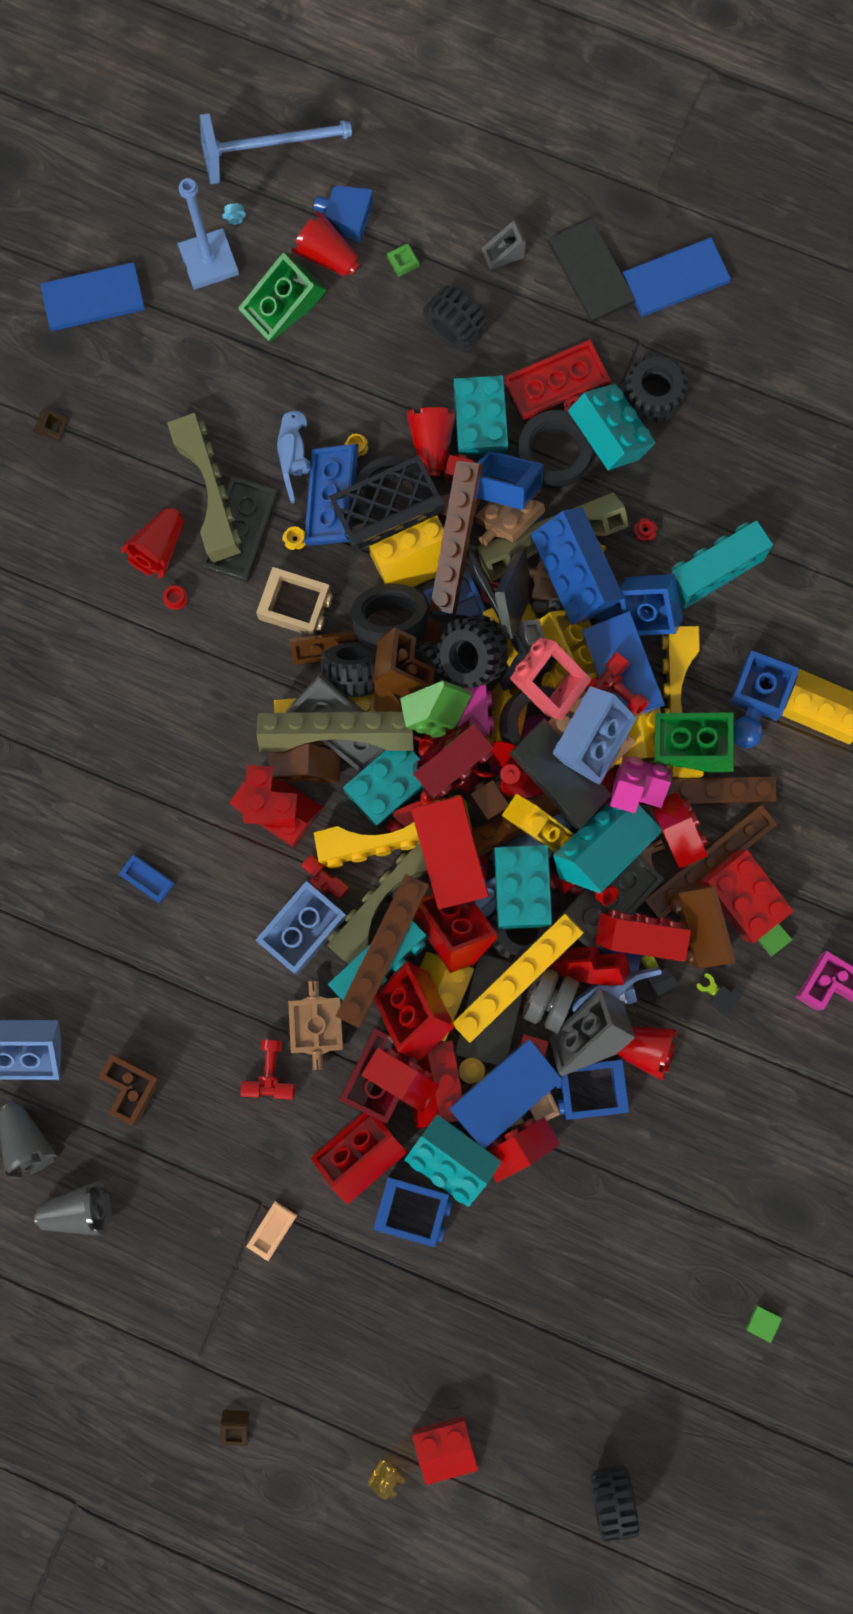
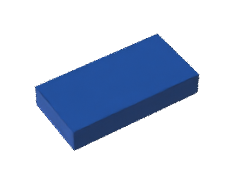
[118,854,175,904]

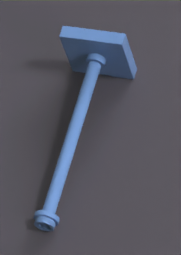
[200,113,352,184]
[177,178,239,290]

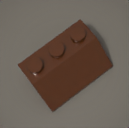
[671,884,736,969]

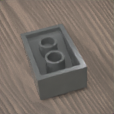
[549,989,635,1076]

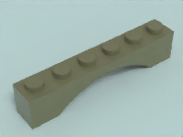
[167,413,242,563]
[477,492,629,582]
[256,712,414,752]
[327,843,428,965]

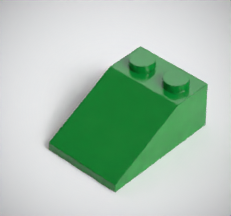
[238,252,327,342]
[655,712,734,772]

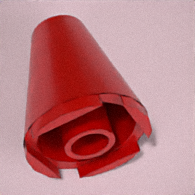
[291,211,360,277]
[407,407,456,477]
[121,508,184,578]
[615,1026,678,1080]

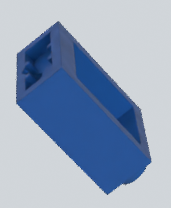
[477,450,544,510]
[556,1060,629,1120]
[373,1177,453,1247]

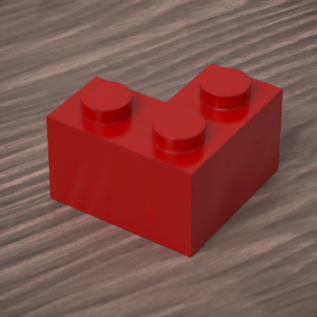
[242,765,297,827]
[650,791,708,869]
[361,1048,439,1113]
[488,1117,560,1182]

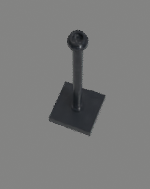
[466,542,561,691]

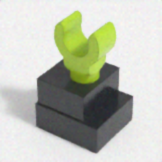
[641,956,678,998]
[696,973,743,1016]

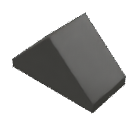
[481,220,526,270]

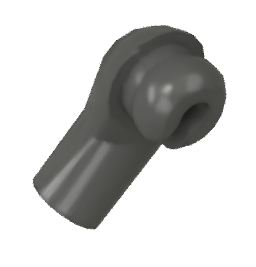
[533,597,564,614]

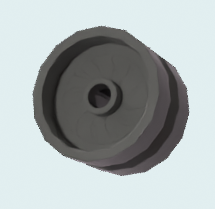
[524,968,580,1033]

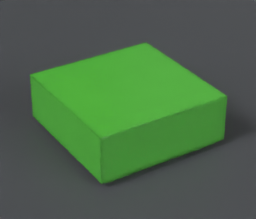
[387,243,420,277]
[758,924,792,956]
[745,1305,782,1343]

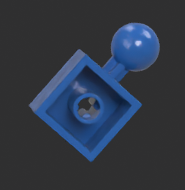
[593,574,683,635]
[729,650,799,749]

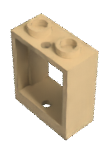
[256,567,333,636]

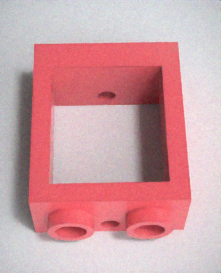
[510,638,591,720]

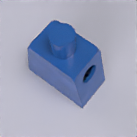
[314,186,373,243]

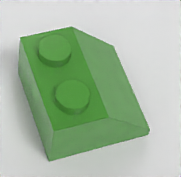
[400,681,472,738]

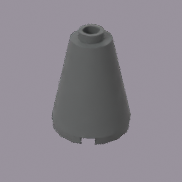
[0,1102,57,1179]
[34,1181,112,1236]

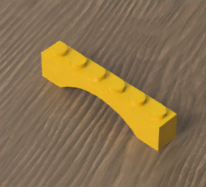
[661,626,703,779]
[314,795,472,868]
[453,913,585,1043]

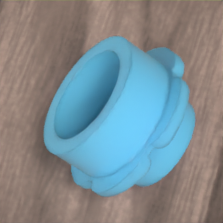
[222,204,246,224]

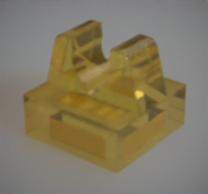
[367,1460,405,1500]

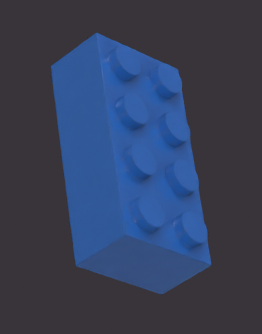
[530,507,624,625]

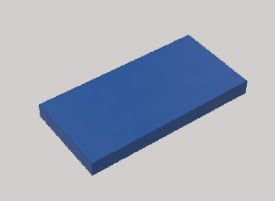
[622,238,731,317]
[40,262,145,331]
[304,444,358,546]
[582,611,665,717]
[449,1039,562,1149]

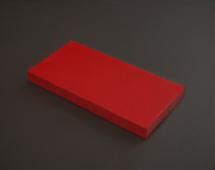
[503,339,611,423]
[411,795,489,910]

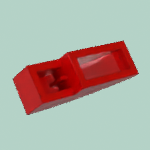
[548,946,630,985]

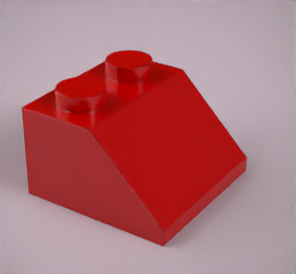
[412,1416,478,1485]

